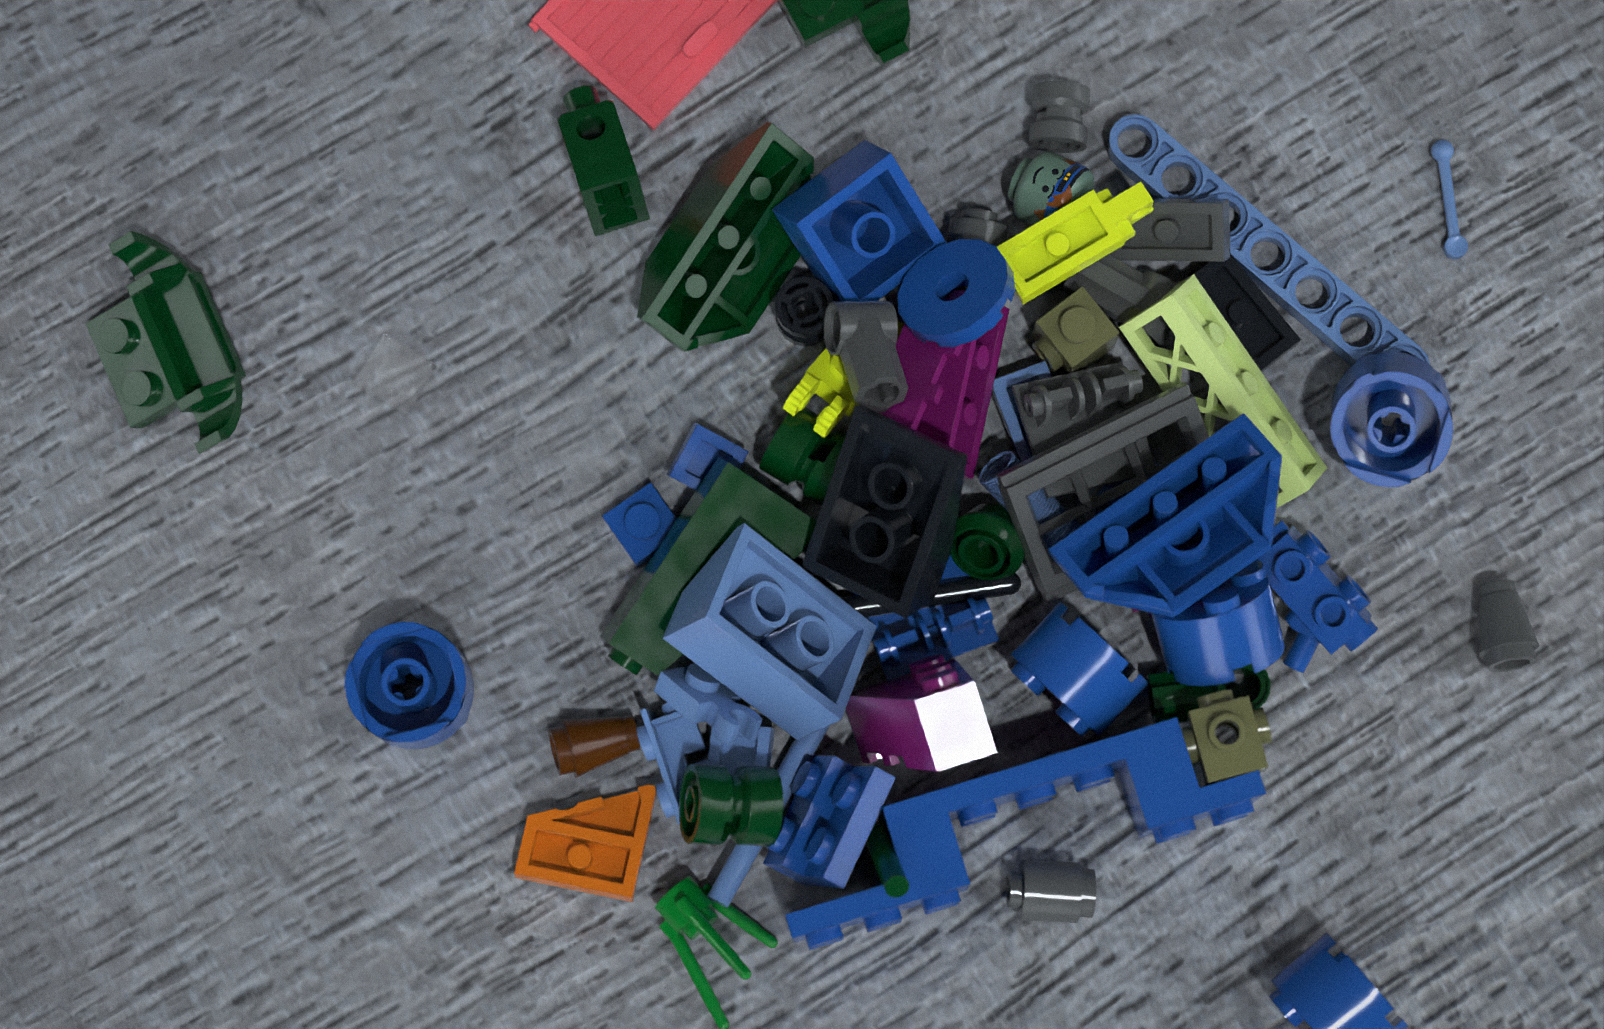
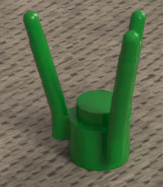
[655,876,778,1029]

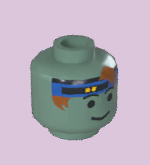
[1008,151,1094,226]

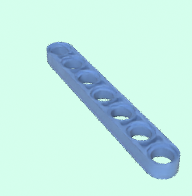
[1107,114,1430,367]

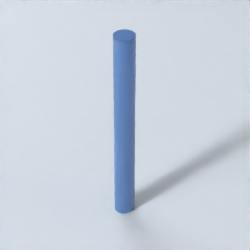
[707,725,830,908]

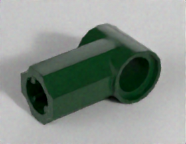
[1147,663,1271,724]

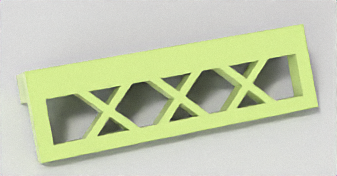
[1119,274,1327,508]

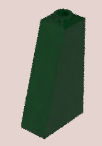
[600,458,817,675]

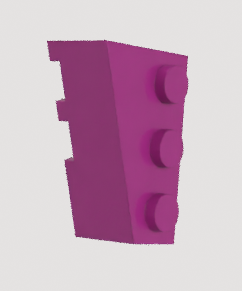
[879,290,1010,479]
[846,654,997,772]

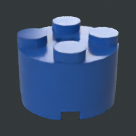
[1330,352,1453,487]
[1151,560,1285,686]
[1010,601,1148,738]
[345,622,474,749]
[1269,932,1409,1029]

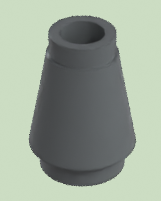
[1478,579,1539,672]

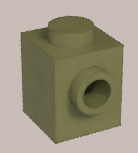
[1032,286,1120,374]

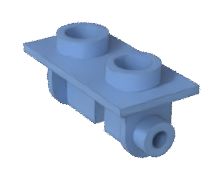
[636,703,711,825]

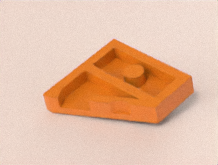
[514,784,657,902]

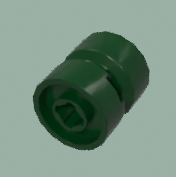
[759,407,847,506]
[679,764,784,846]

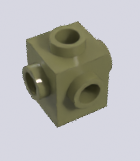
[1181,689,1272,786]

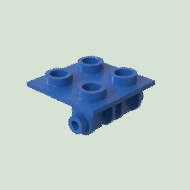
[854,556,999,681]

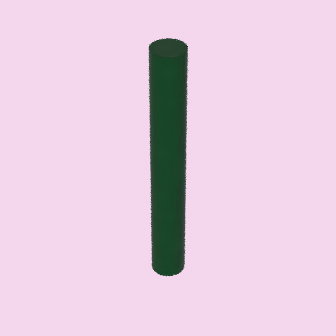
[866,814,909,898]

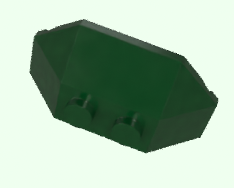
[637,122,814,352]

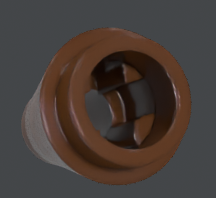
[548,715,640,778]

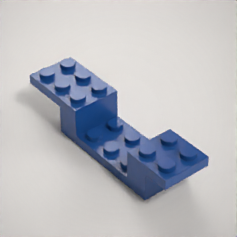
[785,717,1266,950]

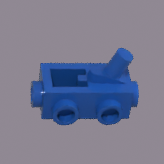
[1256,520,1378,673]

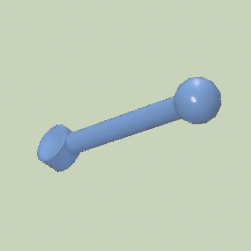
[1431,139,1468,260]

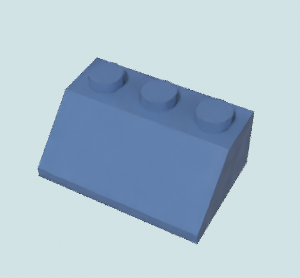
[663,523,877,740]

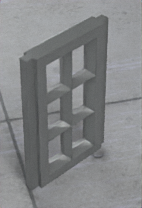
[996,382,1209,604]

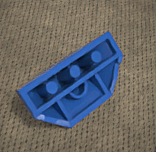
[1049,413,1282,618]

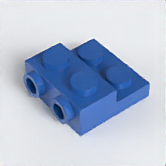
[763,755,896,889]

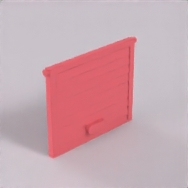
[528,0,778,131]

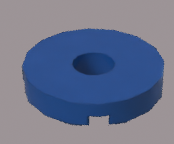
[897,239,1015,347]

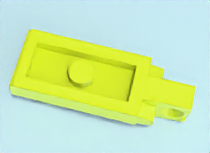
[997,182,1154,305]

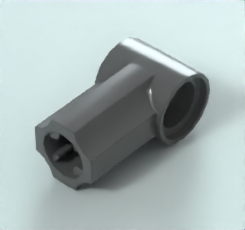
[1063,254,1177,348]
[824,301,909,413]

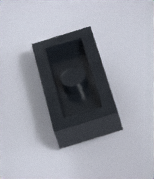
[1194,254,1301,372]

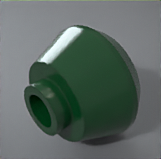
[950,503,1025,580]

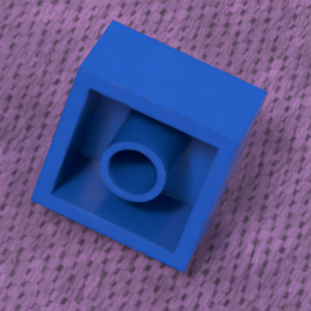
[771,140,947,301]

